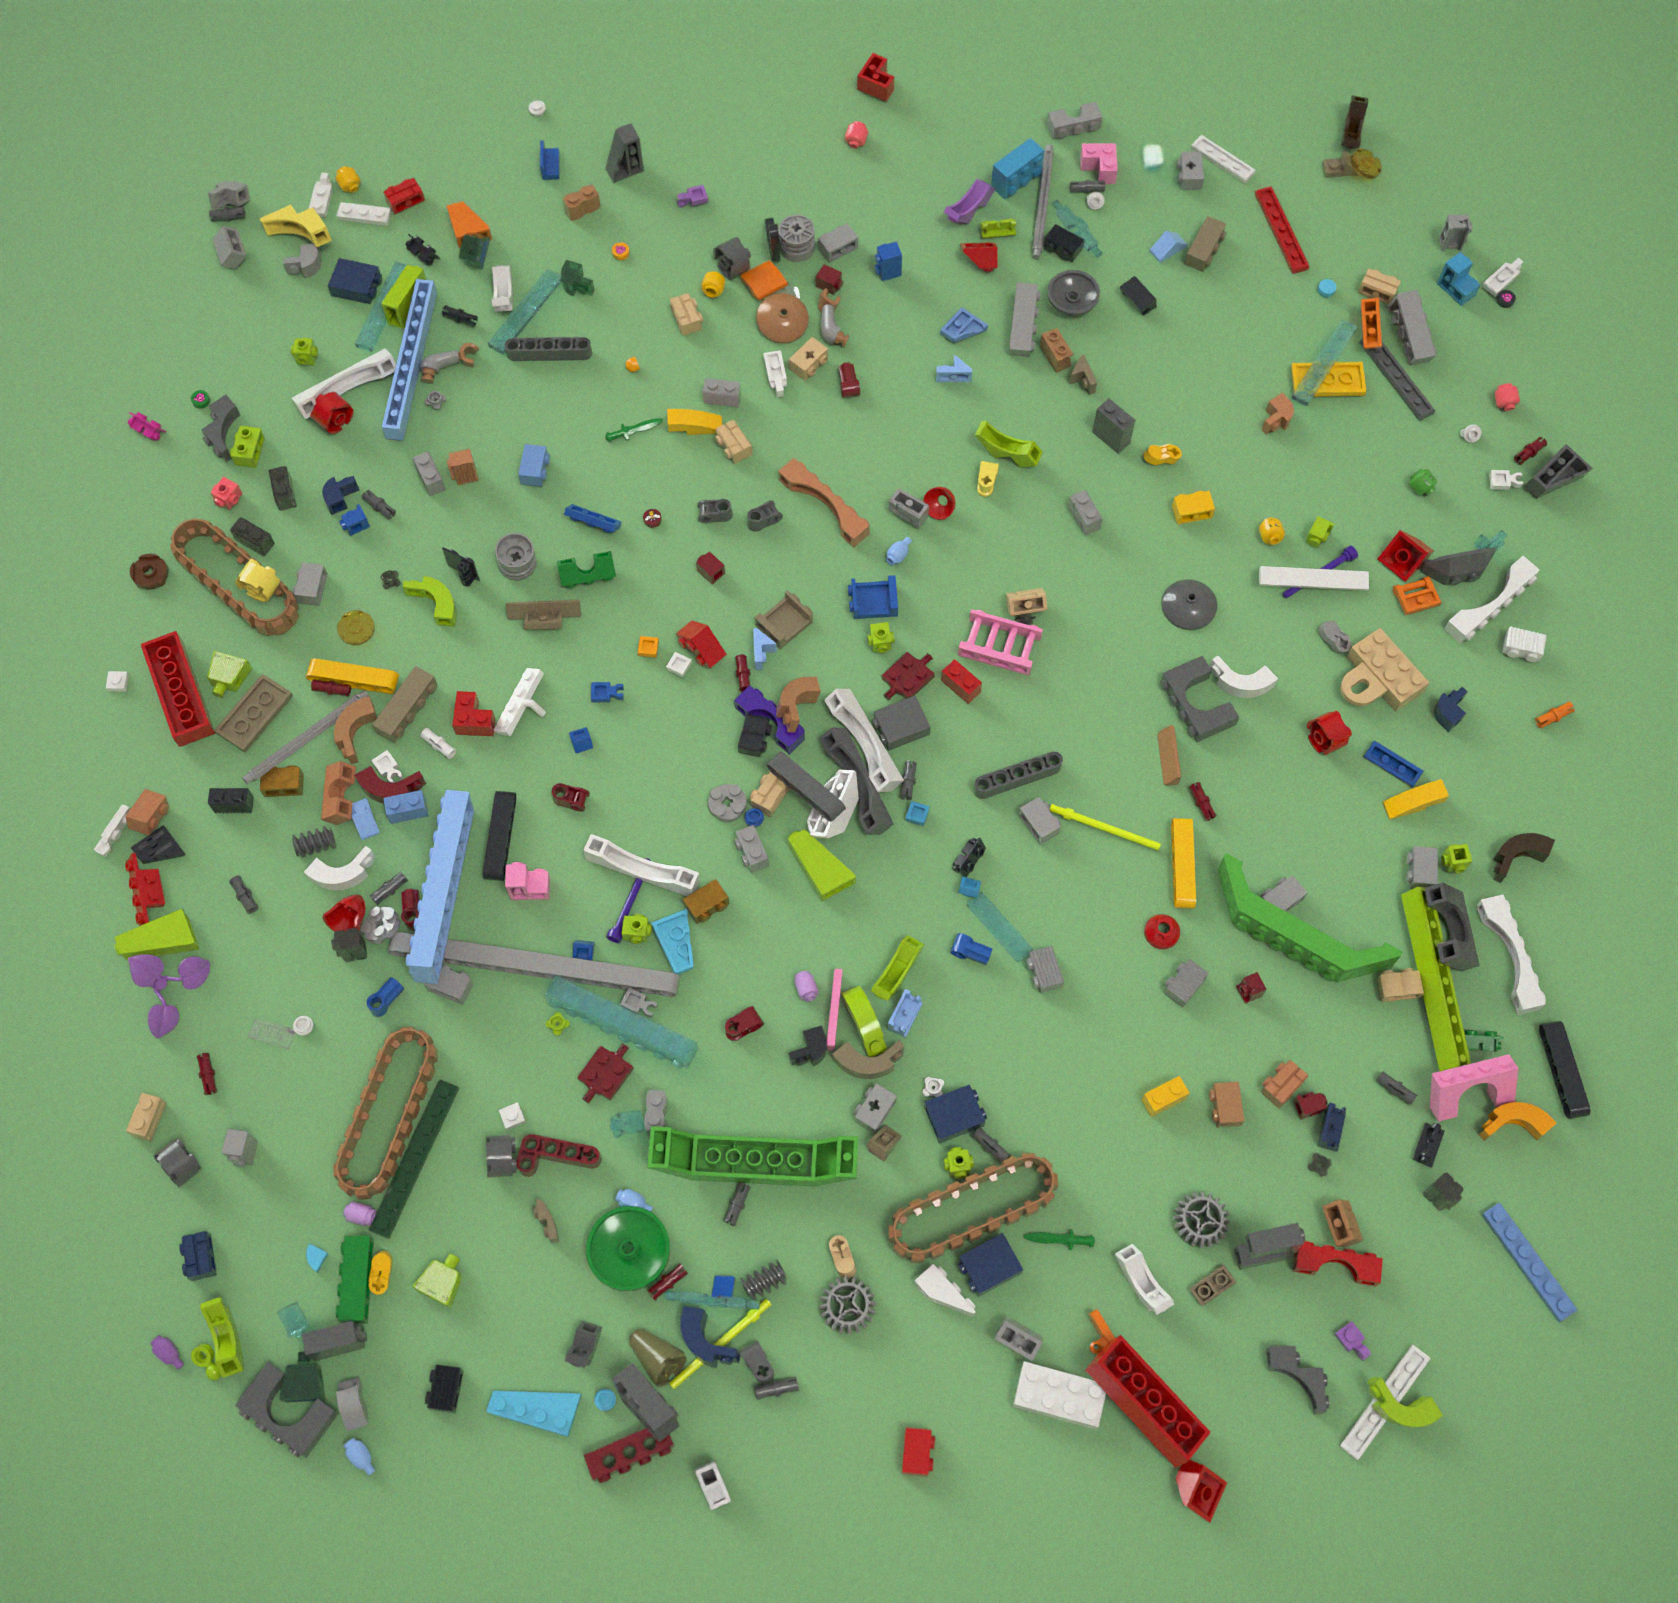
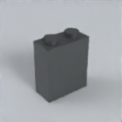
[1092,398,1136,454]
[872,695,931,751]
[302,1321,367,1361]

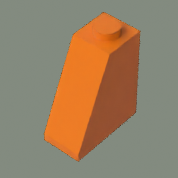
[447,201,492,248]

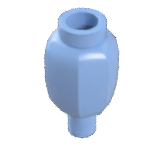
[885,537,912,566]
[615,1189,653,1212]
[344,1438,376,1476]

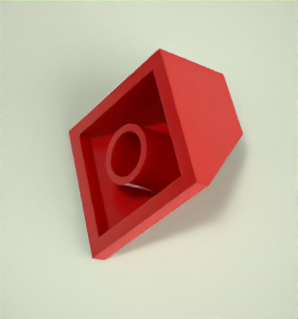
[960,242,998,271]
[1377,530,1434,582]
[1176,1460,1227,1523]

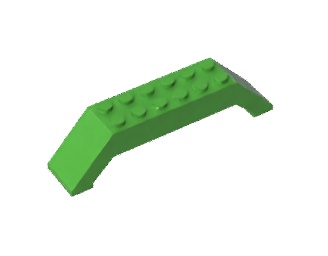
[1217,853,1403,983]
[647,1126,858,1186]

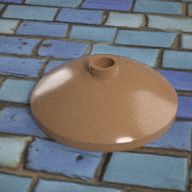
[756,293,809,344]

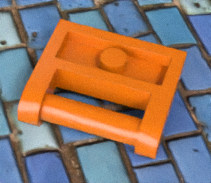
[1393,576,1442,615]

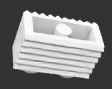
[1502,627,1547,662]

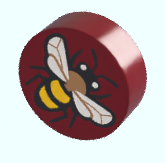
[643,509,662,528]

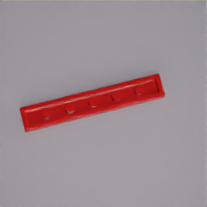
[1255,186,1310,274]

